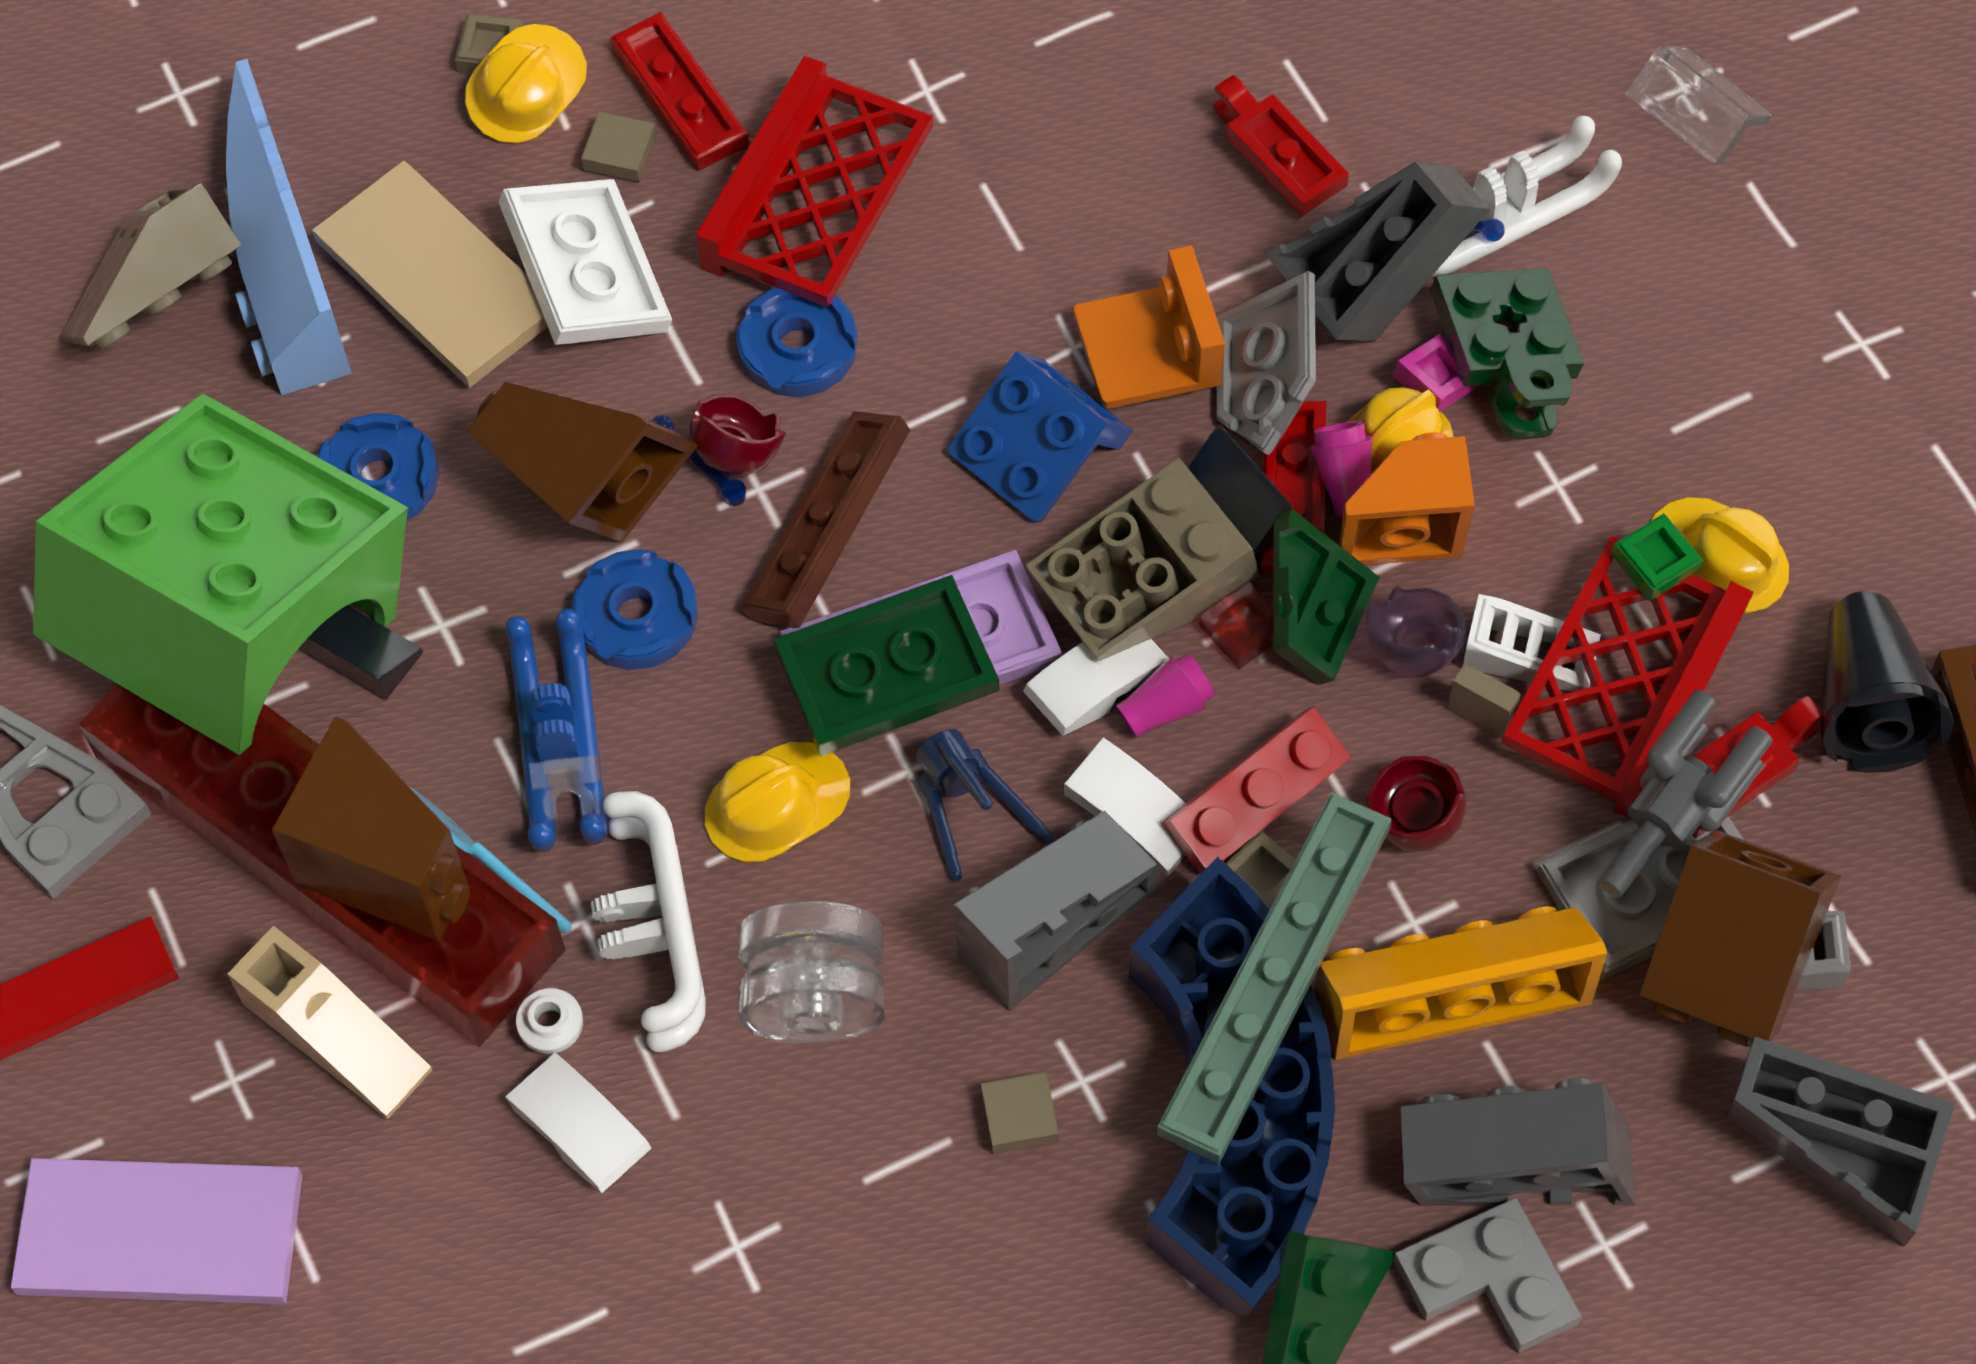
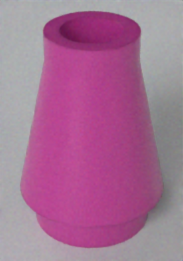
[1310,421,1372,517]
[1116,653,1215,738]

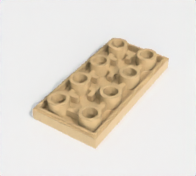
[312,160,548,388]

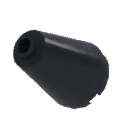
[1820,591,1954,773]

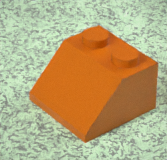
[1338,432,1475,565]

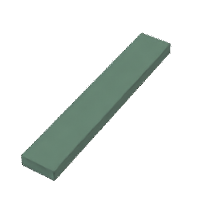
[1157,792,1392,1164]

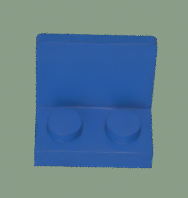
[948,351,1133,522]

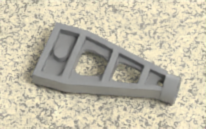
[0,705,152,899]

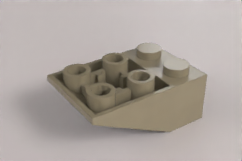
[61,183,241,349]
[1025,458,1260,661]

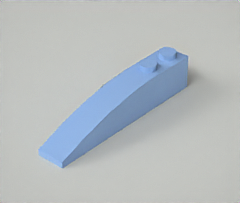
[226,59,352,395]

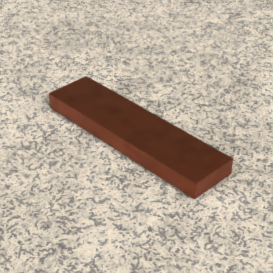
[741,411,910,628]

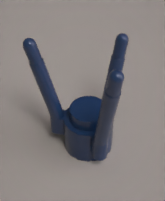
[916,729,1058,881]

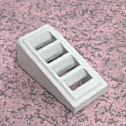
[1463,594,1601,692]

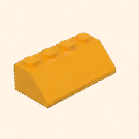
[1315,907,1607,1060]

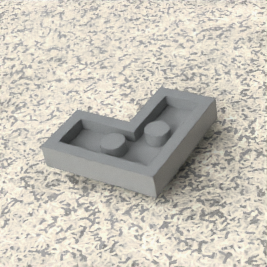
[1393,1198,1582,1353]

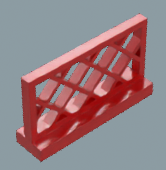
[695,55,933,307]
[1500,535,1754,820]

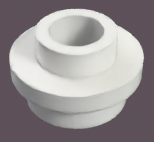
[516,988,583,1054]

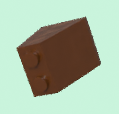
[467,382,698,542]
[272,716,470,941]
[1639,830,1841,1047]

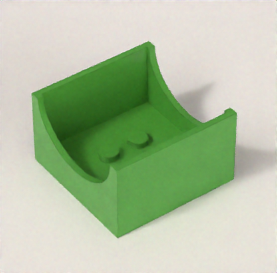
[33,393,408,755]

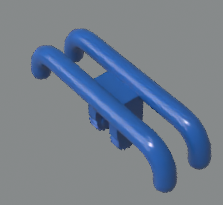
[505,608,608,852]

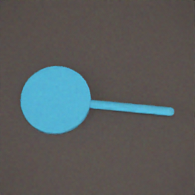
[409,786,572,933]

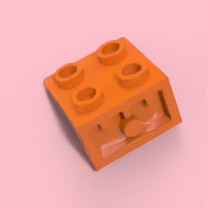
[1073,245,1225,409]

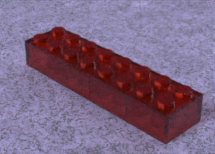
[79,684,566,1048]

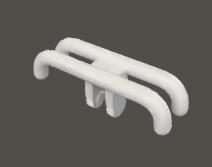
[1432,115,1622,277]
[591,791,706,1053]

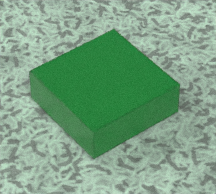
[1611,513,1704,601]

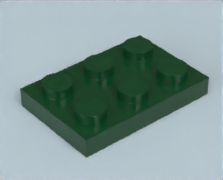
[774,575,1000,756]

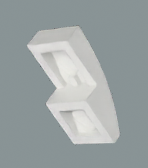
[1023,639,1168,736]
[1064,737,1186,877]
[505,1053,651,1193]

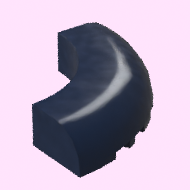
[1129,857,1335,1316]

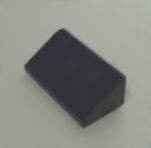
[1188,425,1294,559]
[299,605,423,700]

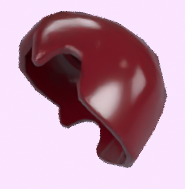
[689,394,786,476]
[1366,756,1466,851]

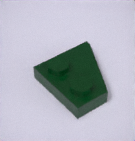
[1273,509,1380,685]
[1261,1231,1395,1364]

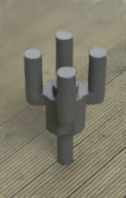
[1599,690,1773,898]

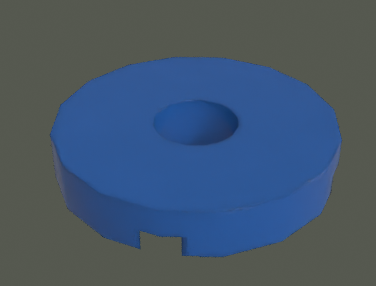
[736,287,858,398]
[317,413,440,521]
[572,549,698,670]

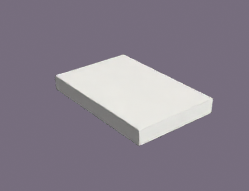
[499,179,672,345]

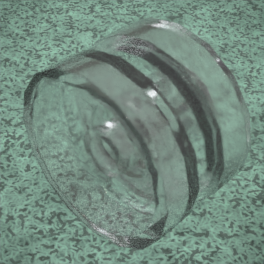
[738,901,885,1044]

